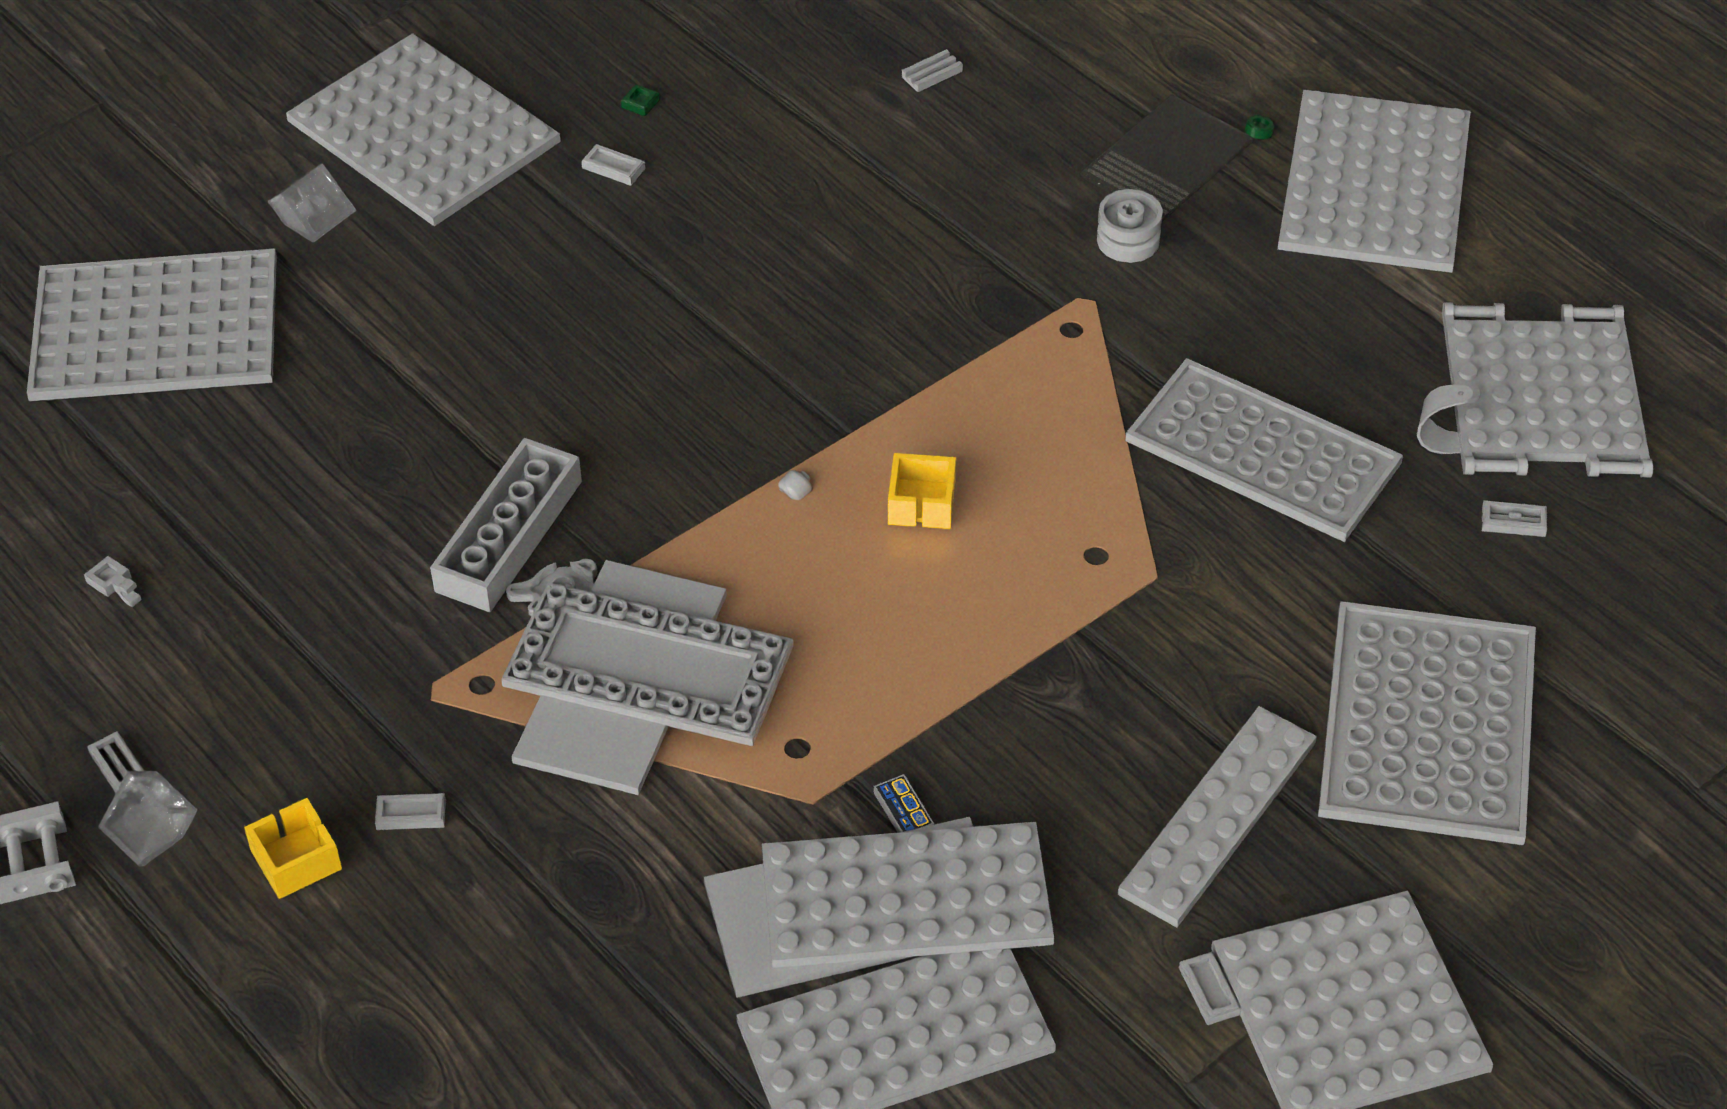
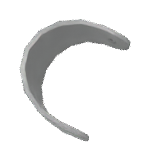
[1417,384,1473,454]

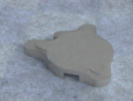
[506,559,597,616]

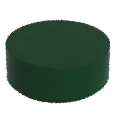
[1245,115,1274,139]

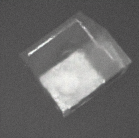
[268,163,356,242]
[98,771,198,866]

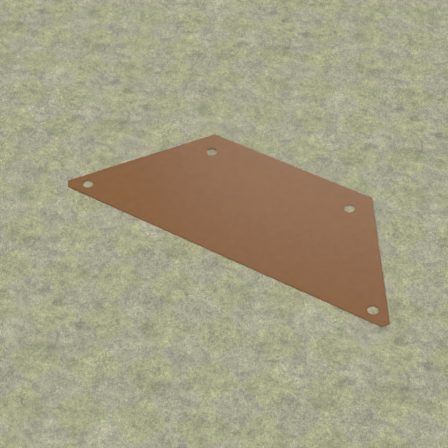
[431,298,1158,805]

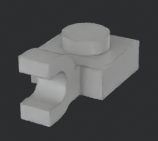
[84,556,142,607]

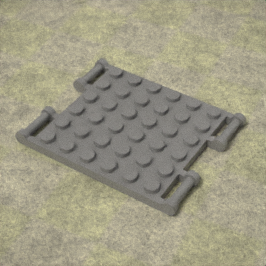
[1442,302,1653,478]

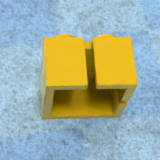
[888,453,956,529]
[244,798,342,899]

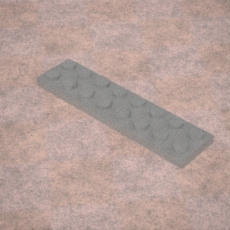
[1118,706,1317,928]

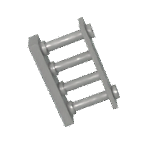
[0,801,76,904]

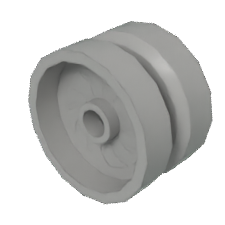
[1097,189,1163,263]

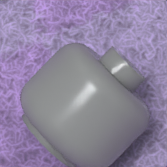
[778,470,812,500]

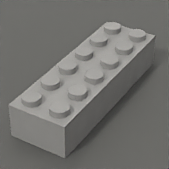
[430,438,582,612]

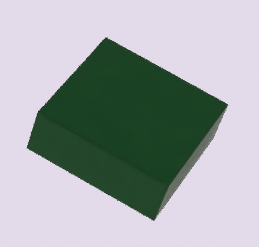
[621,84,660,116]

